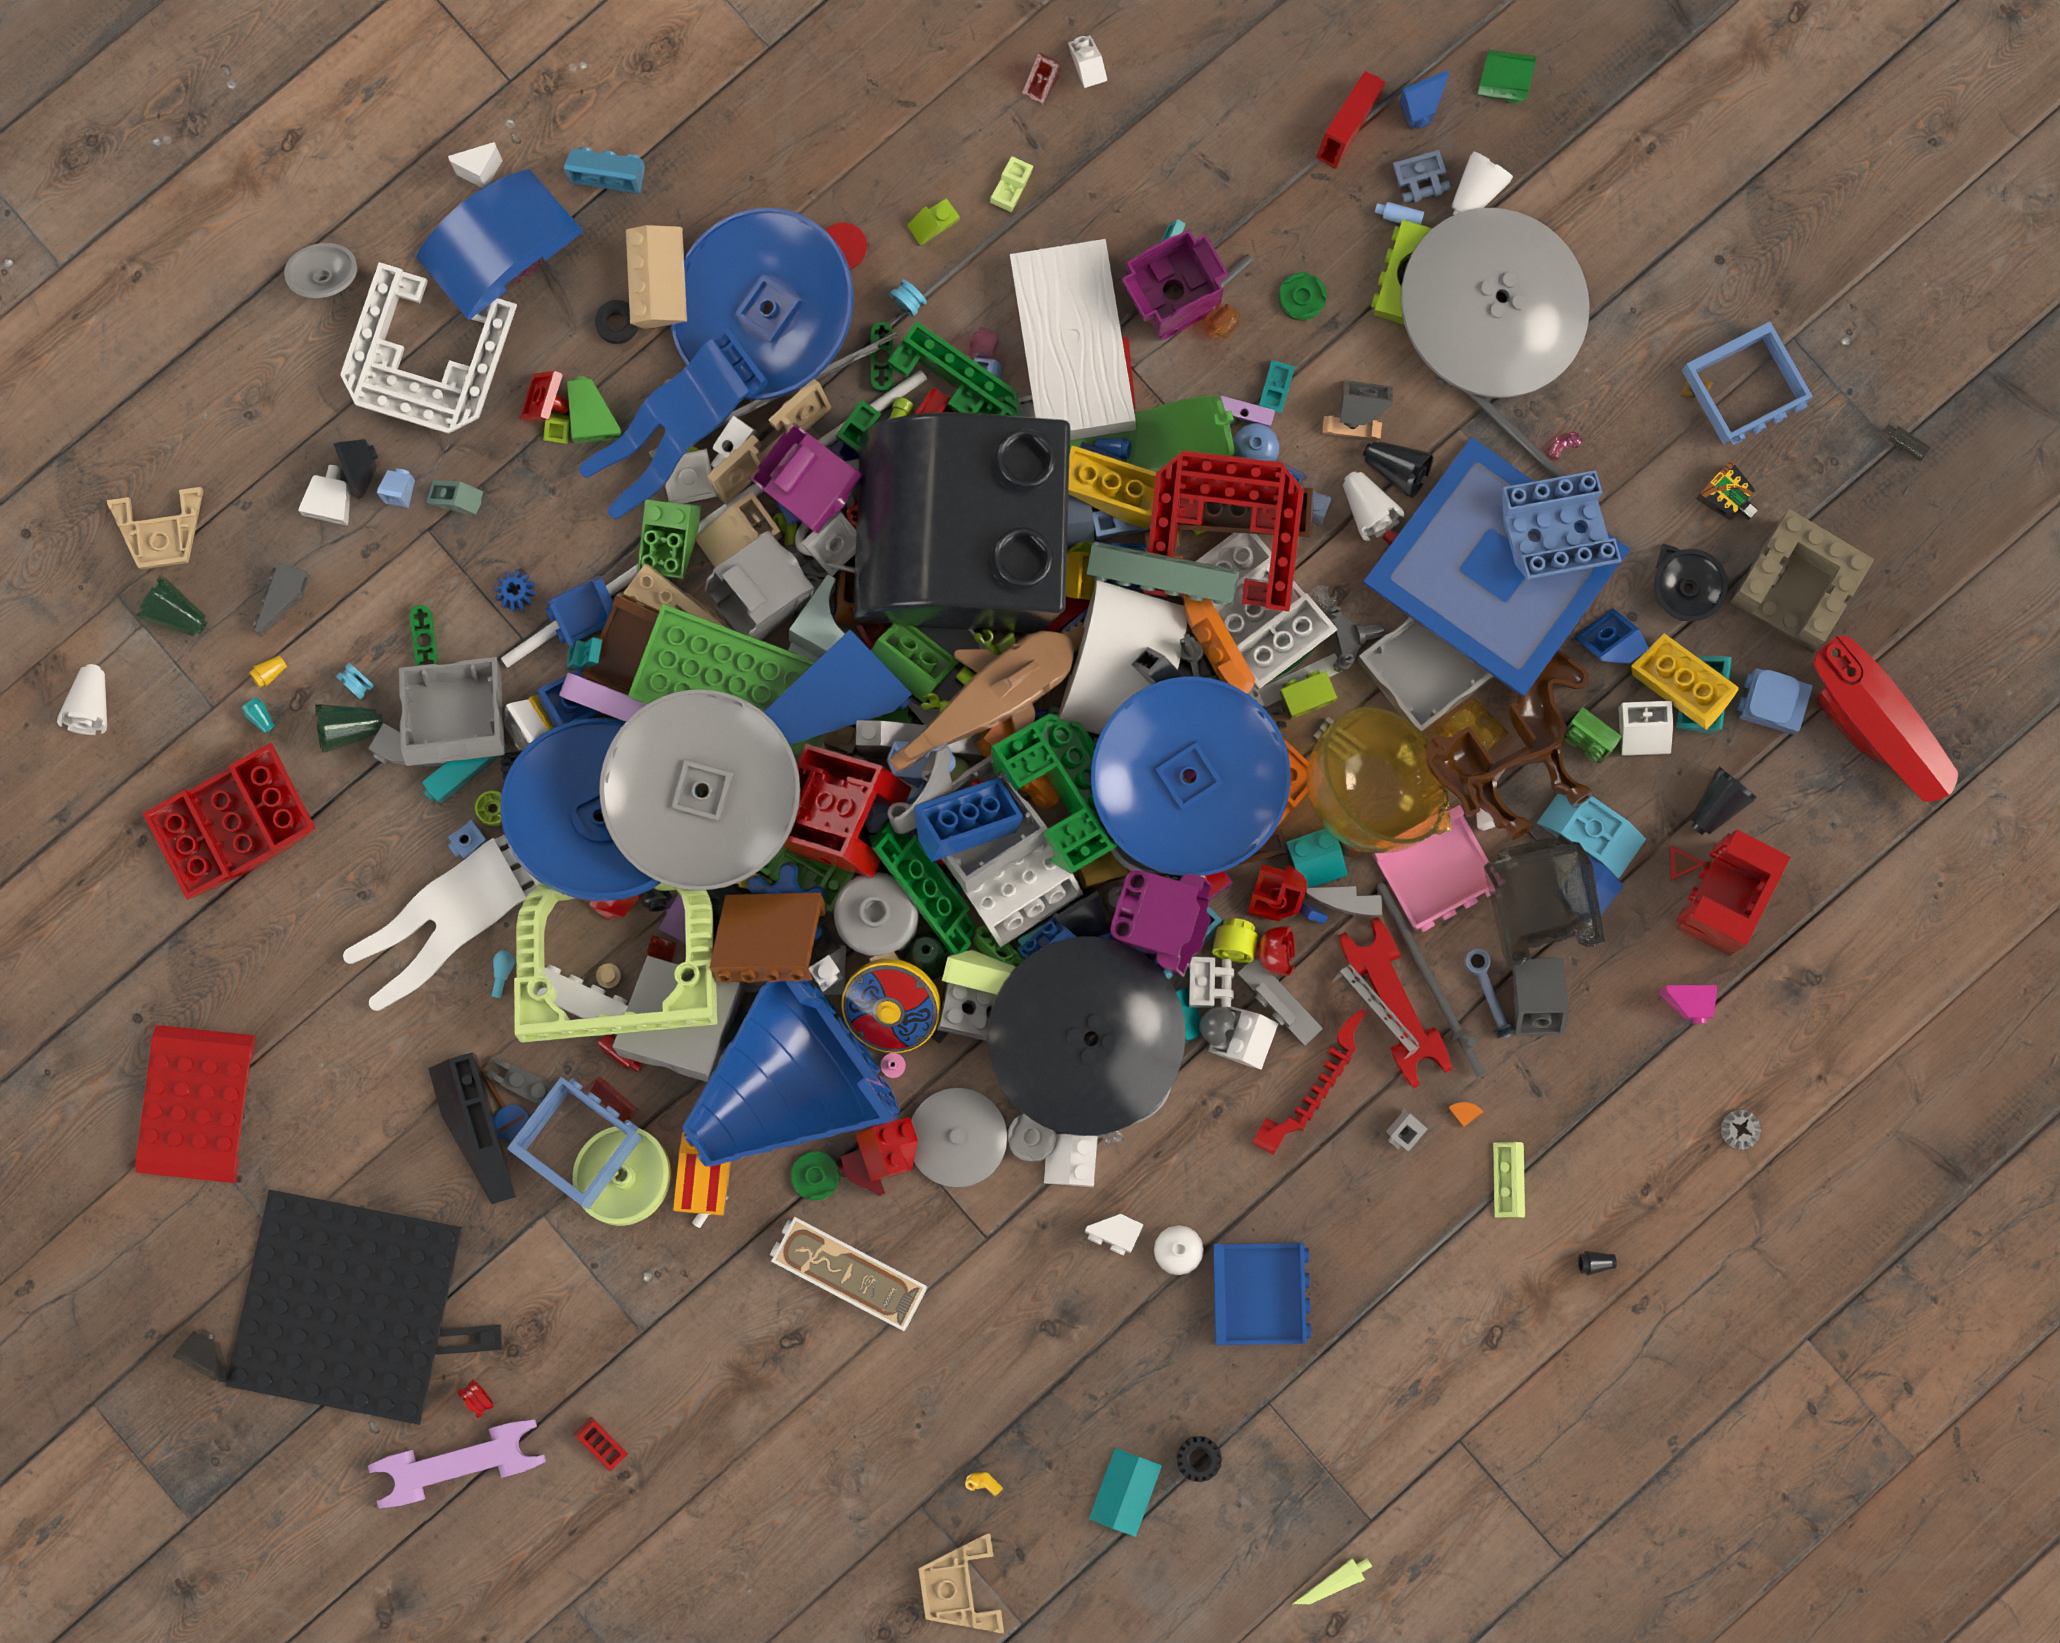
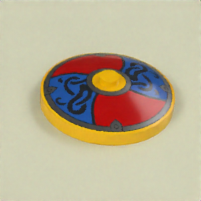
[842,959,941,1053]

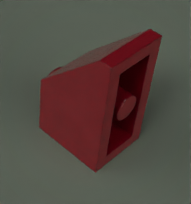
[838,1150,886,1196]

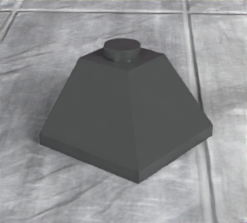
[1340,380,1393,427]

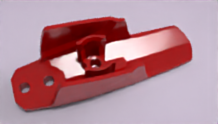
[1813,636,1958,802]

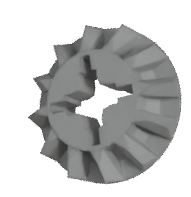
[1721,1109,1762,1150]

